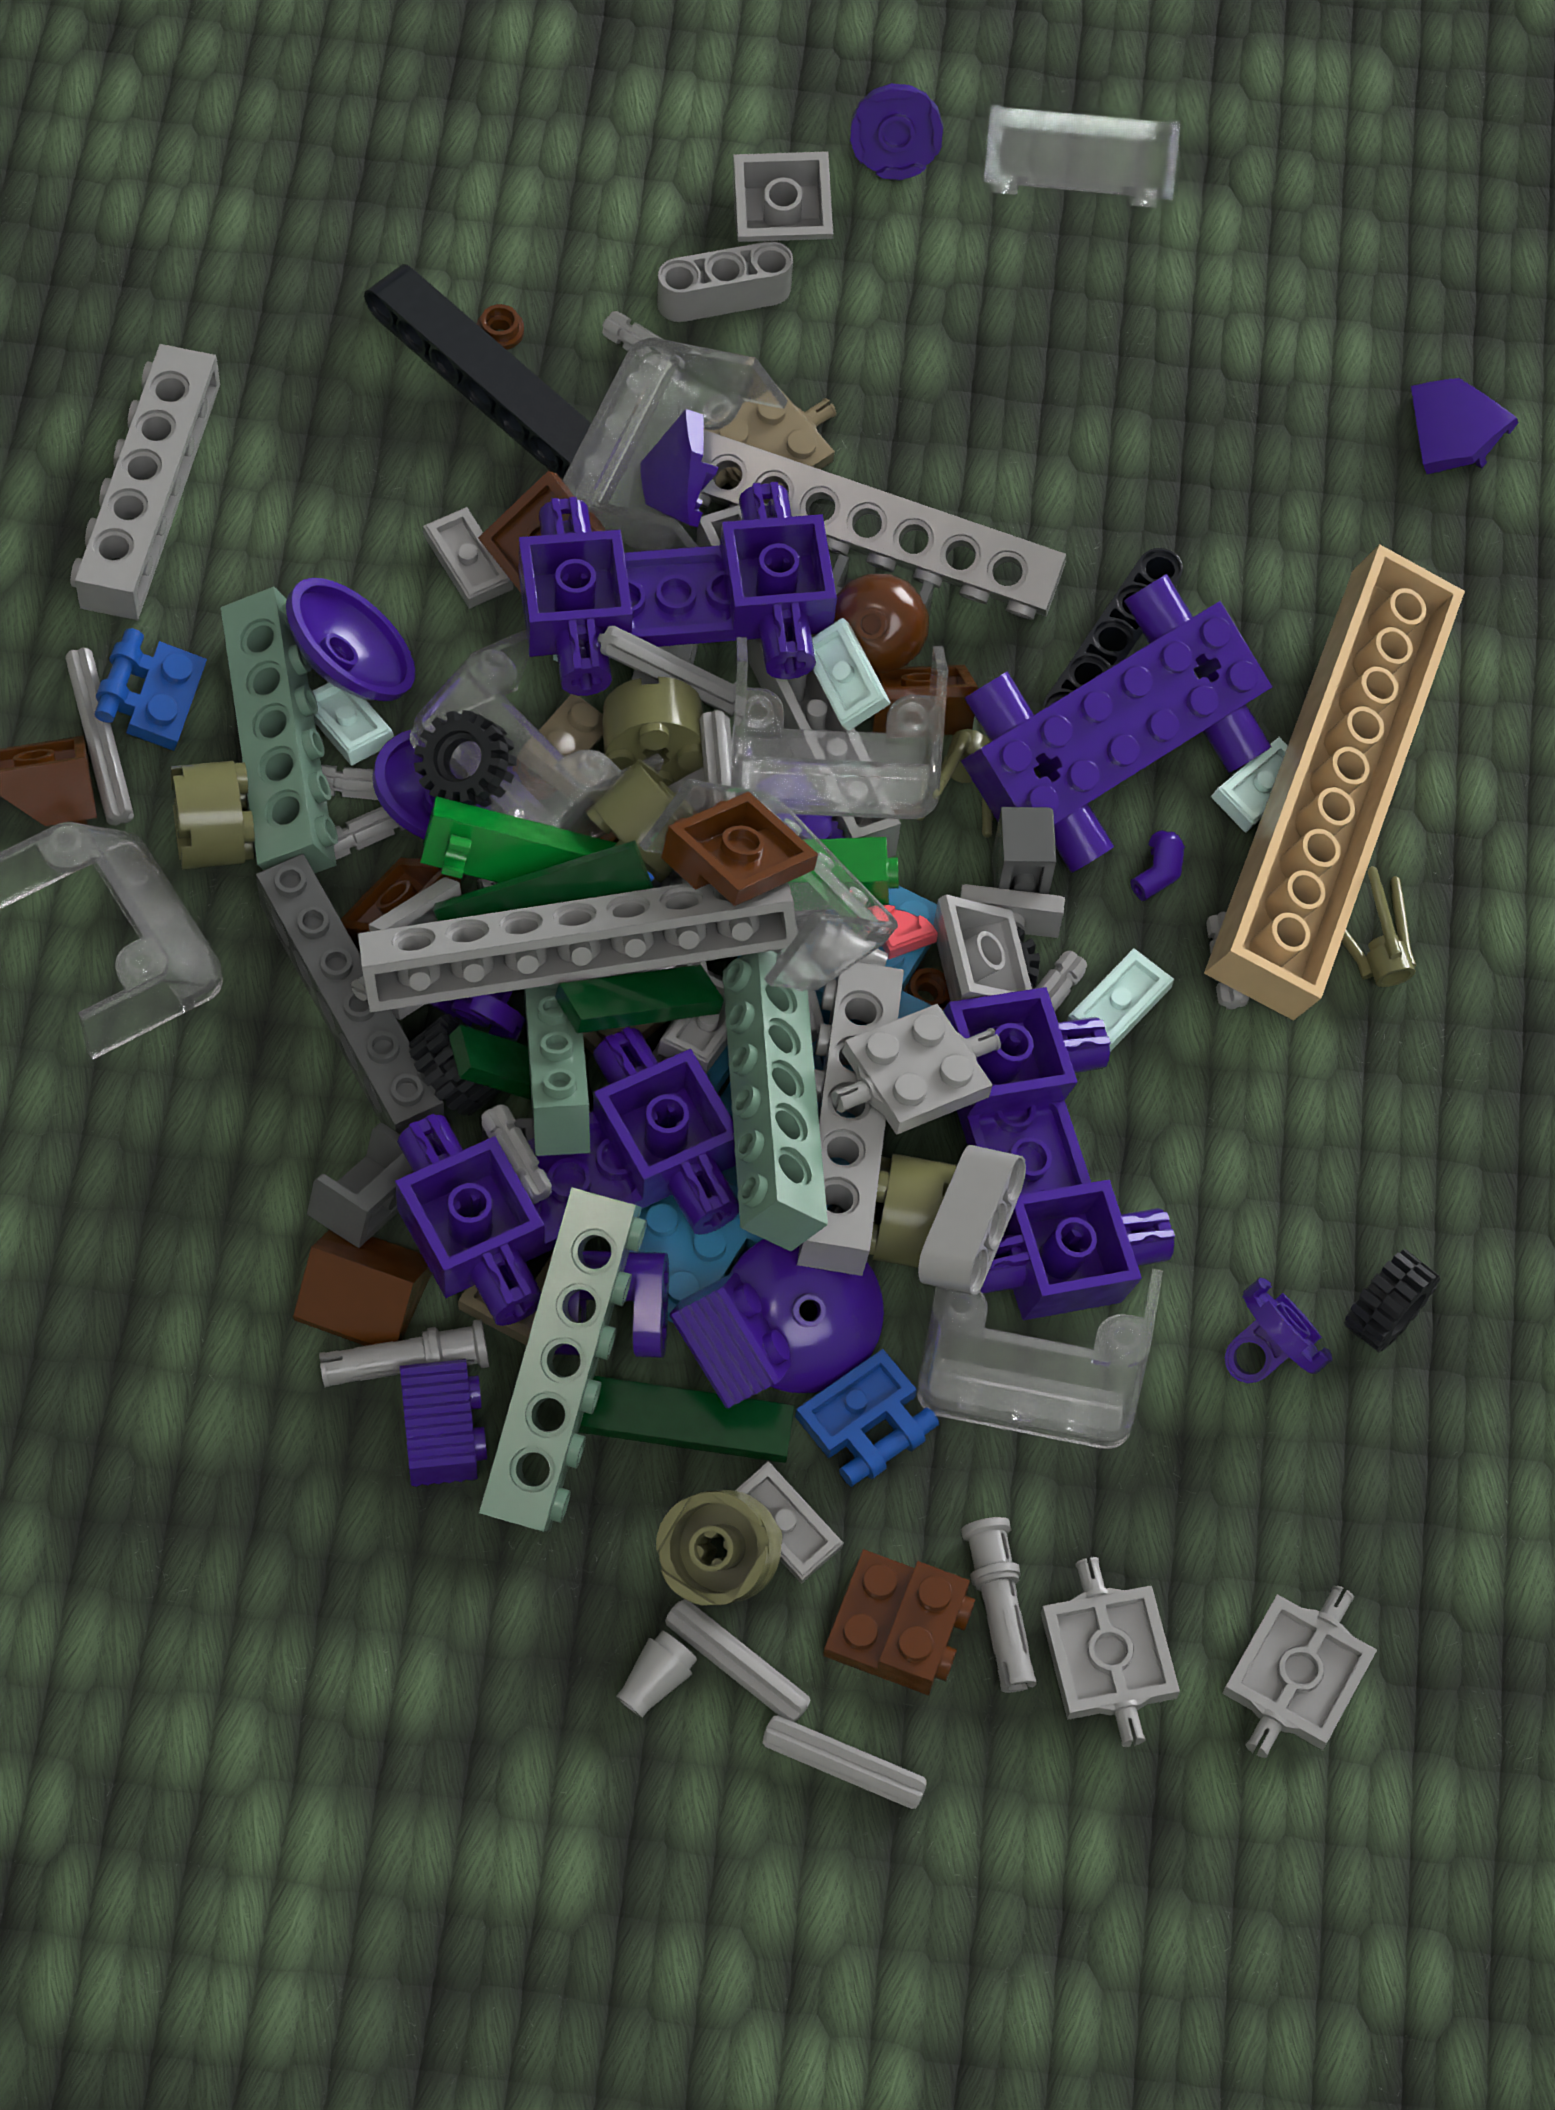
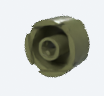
[602,677,704,786]
[586,759,698,883]
[170,760,255,870]
[869,1153,957,1268]
[656,1490,782,1606]

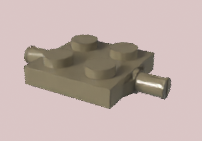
[704,384,836,504]

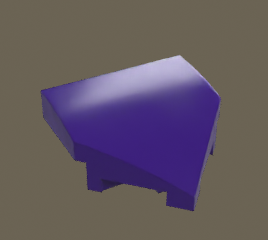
[1411,378,1519,475]
[640,409,719,528]

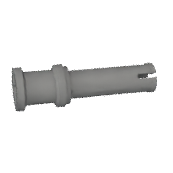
[319,1319,490,1387]
[961,1517,1037,1693]

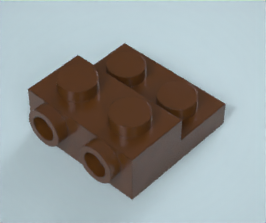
[478,471,607,593]
[661,791,819,906]
[823,1549,976,1696]

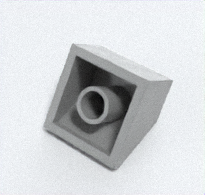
[733,152,833,242]

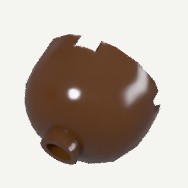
[834,574,929,674]

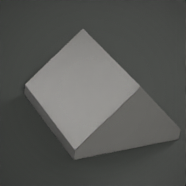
[933,895,1032,1001]

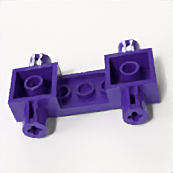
[519,482,837,696]
[960,574,1272,873]
[943,987,1175,1321]
[395,1027,739,1326]

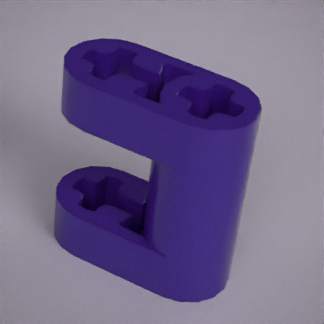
[554,1251,669,1358]

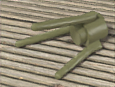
[915,729,993,838]
[1341,866,1416,987]

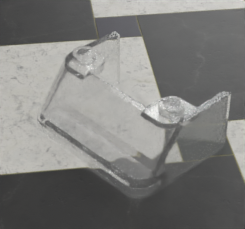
[981,104,1181,208]
[562,338,788,552]
[409,630,664,837]
[731,637,948,819]
[639,779,898,991]
[0,822,223,1060]
[916,1268,1163,1449]

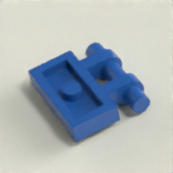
[94,628,207,751]
[795,1349,939,1487]

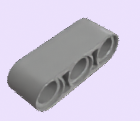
[657,242,793,322]
[918,1145,1026,1295]

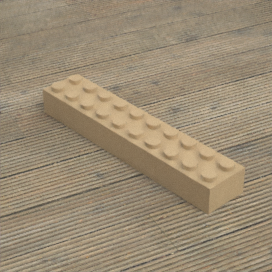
[1204,544,1465,1021]

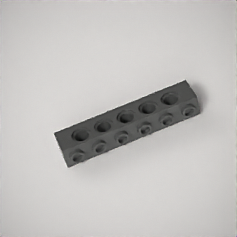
[256,854,444,1136]

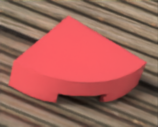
[868,905,938,959]

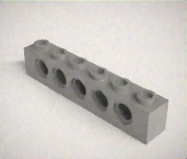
[70,344,220,620]
[797,959,904,1276]

